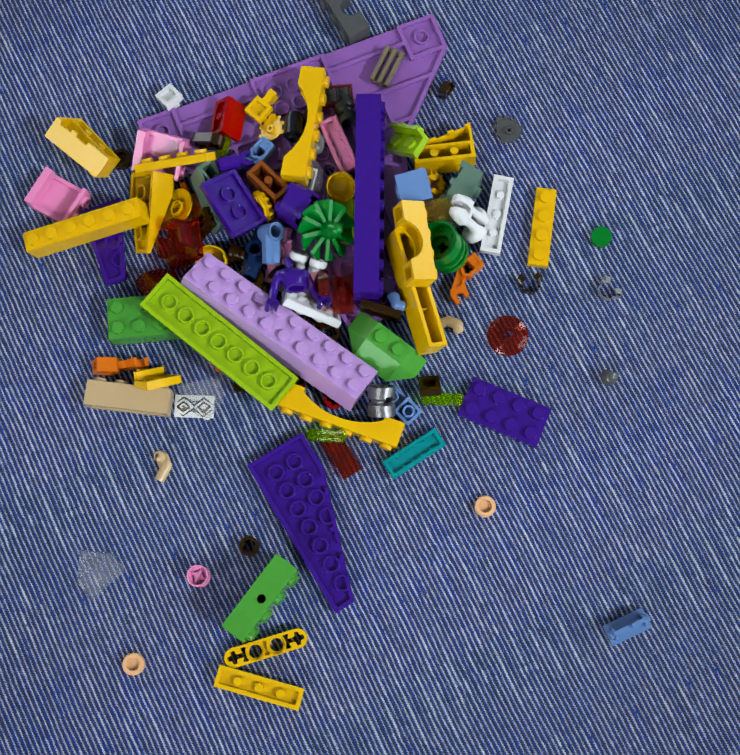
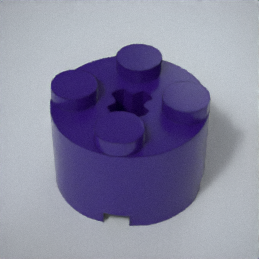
[274,182,321,230]

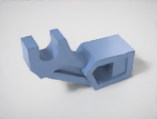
[232,136,277,174]

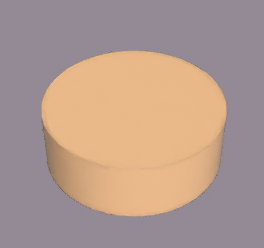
[474,496,496,518]
[122,653,146,675]

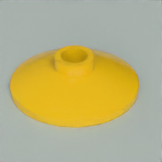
[163,188,193,227]

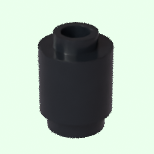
[284,111,304,143]

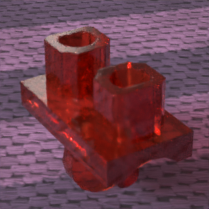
[333,276,354,314]

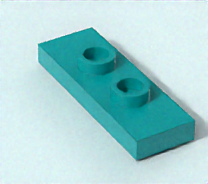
[382,427,446,480]

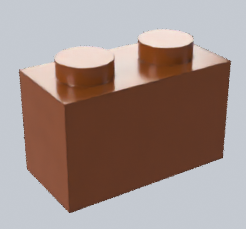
[246,160,288,208]

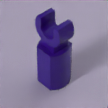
[216,151,254,173]

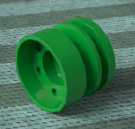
[428,220,469,274]

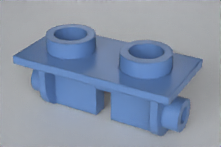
[603,607,652,646]

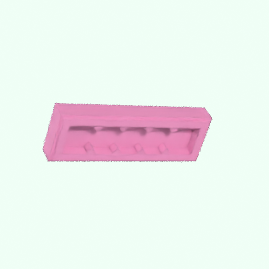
[319,115,355,174]

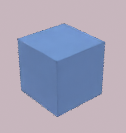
[394,167,434,203]

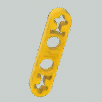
[224,628,308,668]

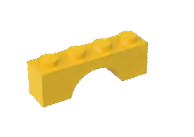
[392,200,437,287]

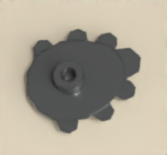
[493,116,523,144]

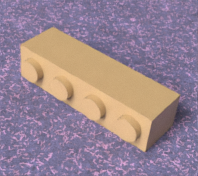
[83,377,174,418]

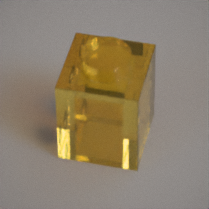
[424,198,454,224]

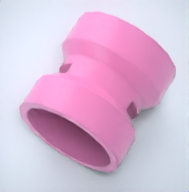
[186,565,211,588]

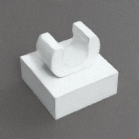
[155,83,184,111]

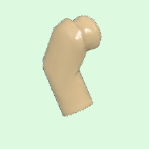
[440,316,464,334]
[154,450,172,483]

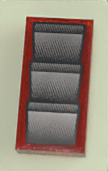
[322,84,354,109]

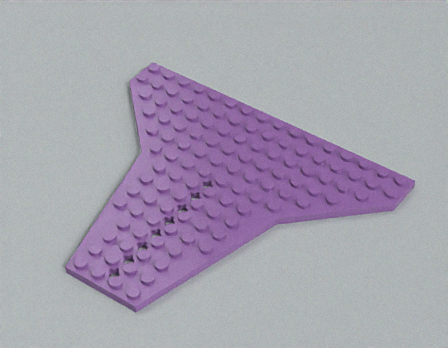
[137,13,447,328]

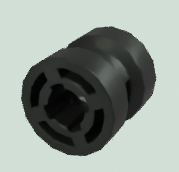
[334,99,356,127]

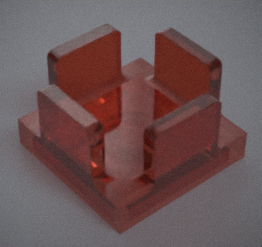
[155,217,204,270]

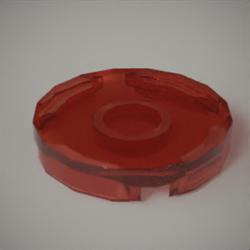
[136,269,178,295]

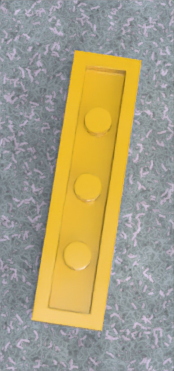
[134,149,216,173]
[527,187,557,269]
[213,664,305,711]

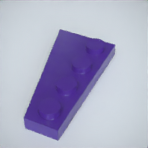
[81,198,127,287]

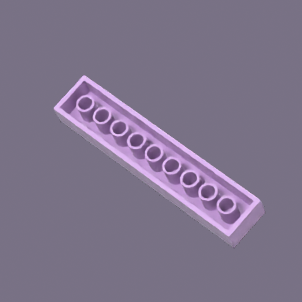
[181,252,378,412]

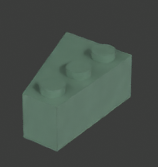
[190,160,225,236]
[427,160,484,229]

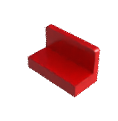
[210,96,246,142]

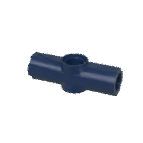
[240,222,267,283]

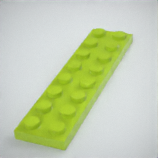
[139,273,299,412]

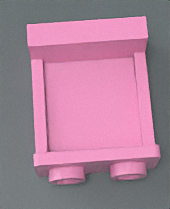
[131,128,192,182]
[24,167,92,222]

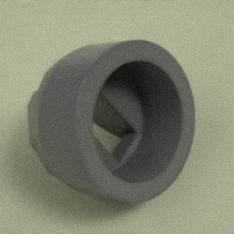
[601,369,619,386]

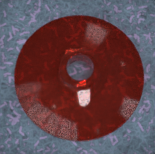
[487,316,529,356]

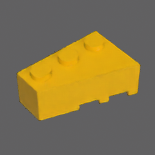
[44,117,121,178]
[412,122,476,174]

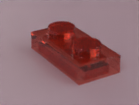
[322,433,362,480]

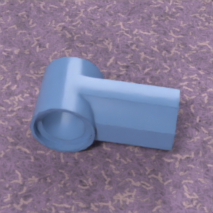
[257,222,284,264]

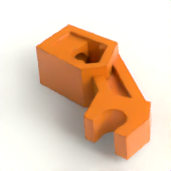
[449,252,484,306]
[92,357,149,376]

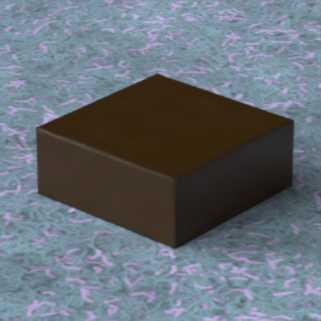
[418,375,441,397]

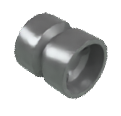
[368,384,395,418]

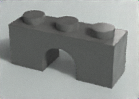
[319,0,370,45]

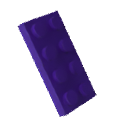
[457,377,551,448]

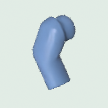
[386,290,406,312]

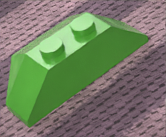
[348,311,427,382]

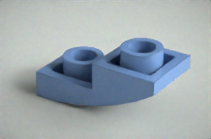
[389,382,423,426]

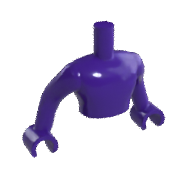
[264,257,331,312]

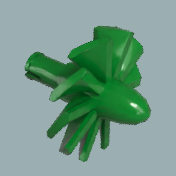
[297,199,354,261]

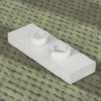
[281,289,341,328]

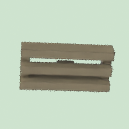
[370,45,405,89]

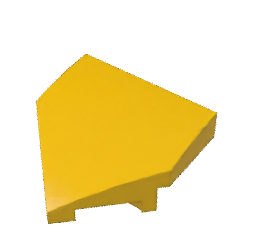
[133,366,182,391]

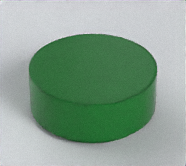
[590,226,612,248]

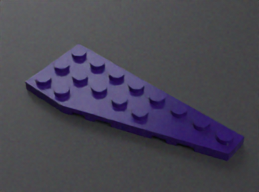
[247,433,354,614]

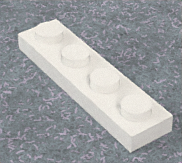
[479,174,514,256]

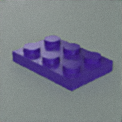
[199,168,268,240]

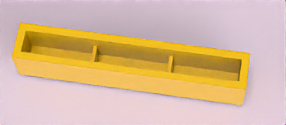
[23,197,150,258]
[384,229,448,356]

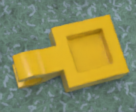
[244,88,278,125]

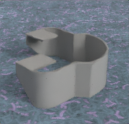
[597,276,622,301]

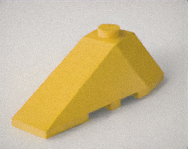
[130,171,175,254]

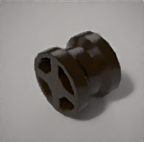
[228,243,247,266]

